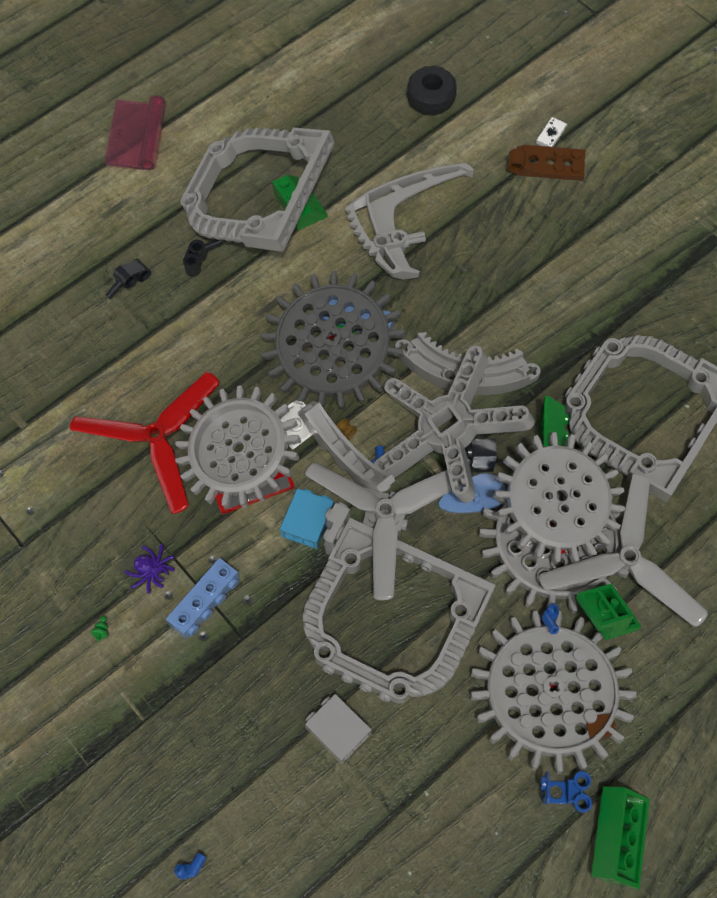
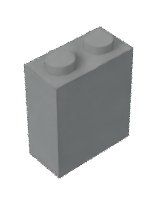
[305,694,372,765]

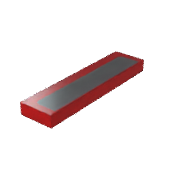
[216,472,295,515]

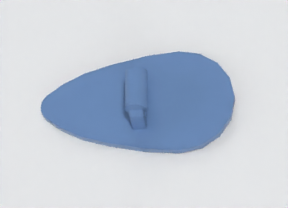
[439,473,506,513]

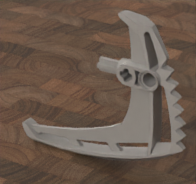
[345,163,474,280]

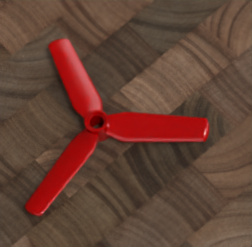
[69,372,220,514]

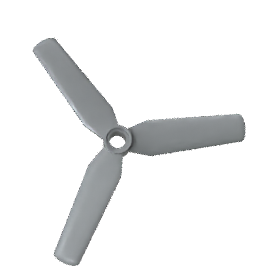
[305,463,462,600]
[539,473,708,627]

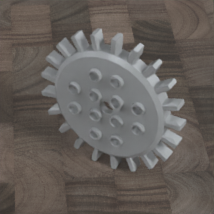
[175,386,301,509]
[493,432,625,564]

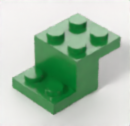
[576,583,641,640]

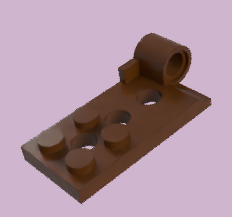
[508,145,585,181]

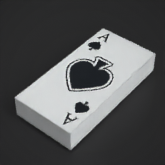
[536,117,567,147]

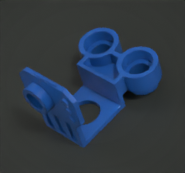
[540,771,592,813]

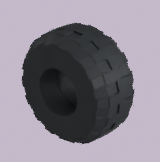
[407,65,457,115]

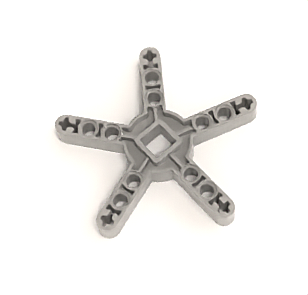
[374,346,535,503]

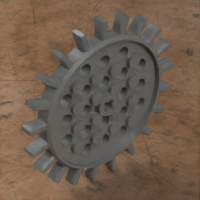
[261,271,405,410]

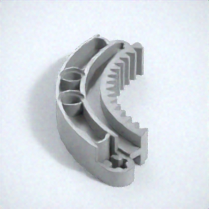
[395,332,541,395]

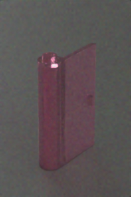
[104,95,166,170]

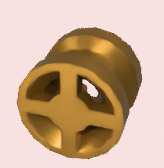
[336,418,358,440]

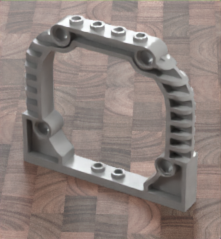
[181,127,335,252]
[564,335,717,503]
[303,518,496,704]

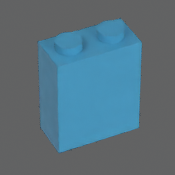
[280,489,334,550]

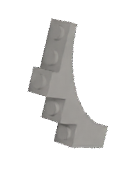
[298,401,396,493]

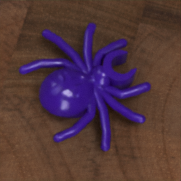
[125,544,175,594]

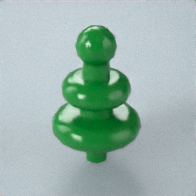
[91,616,108,642]

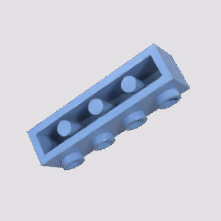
[166,558,240,639]

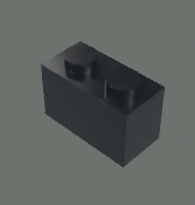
[467,438,497,473]

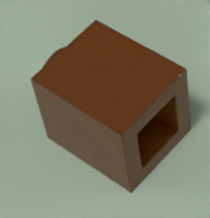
[583,713,616,741]

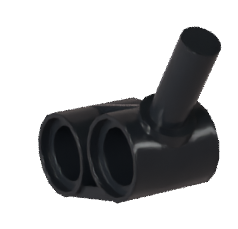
[183,239,223,277]
[105,259,151,299]

